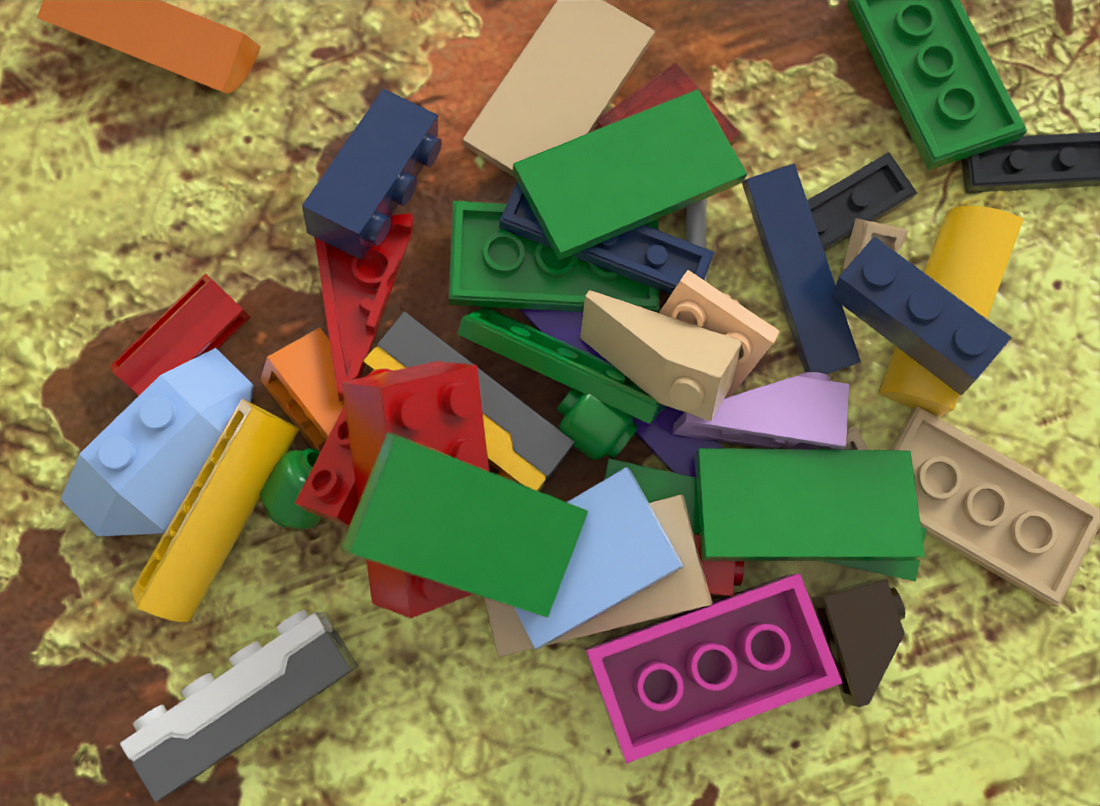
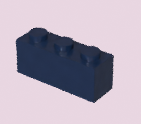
[302,89,442,260]
[832,236,1012,396]

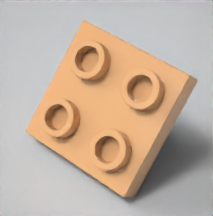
[659,270,780,398]

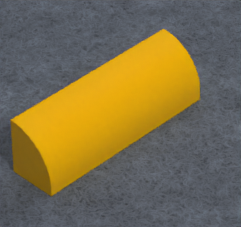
[878,206,1024,417]
[131,398,300,622]

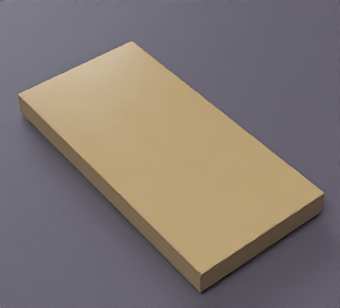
[462,0,655,177]
[890,406,1100,606]
[484,495,713,657]

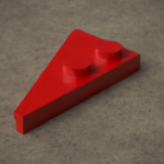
[314,213,414,401]

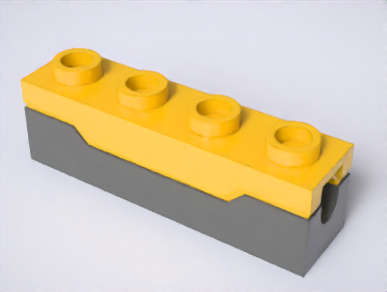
[364,311,575,492]

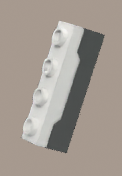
[120,609,359,803]

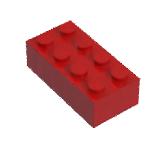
[342,361,489,619]

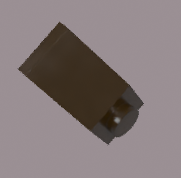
[811,579,905,708]

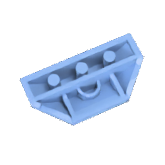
[61,348,254,537]

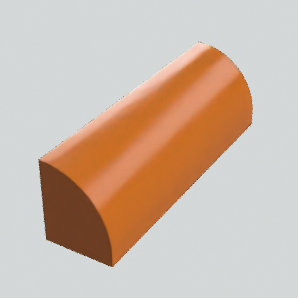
[37,0,261,93]
[260,327,345,451]

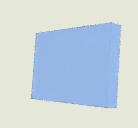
[514,467,684,649]

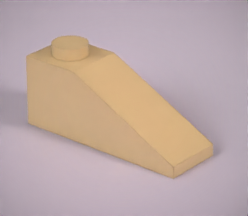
[580,290,742,421]

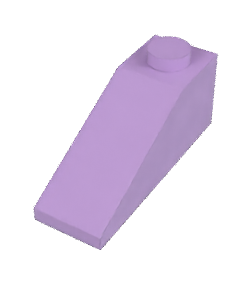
[673,372,849,450]

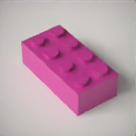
[584,573,842,763]

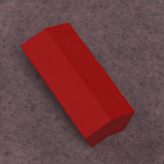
[110,273,251,396]

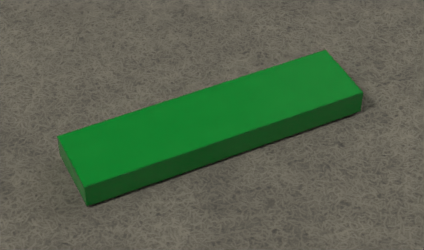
[457,307,666,424]

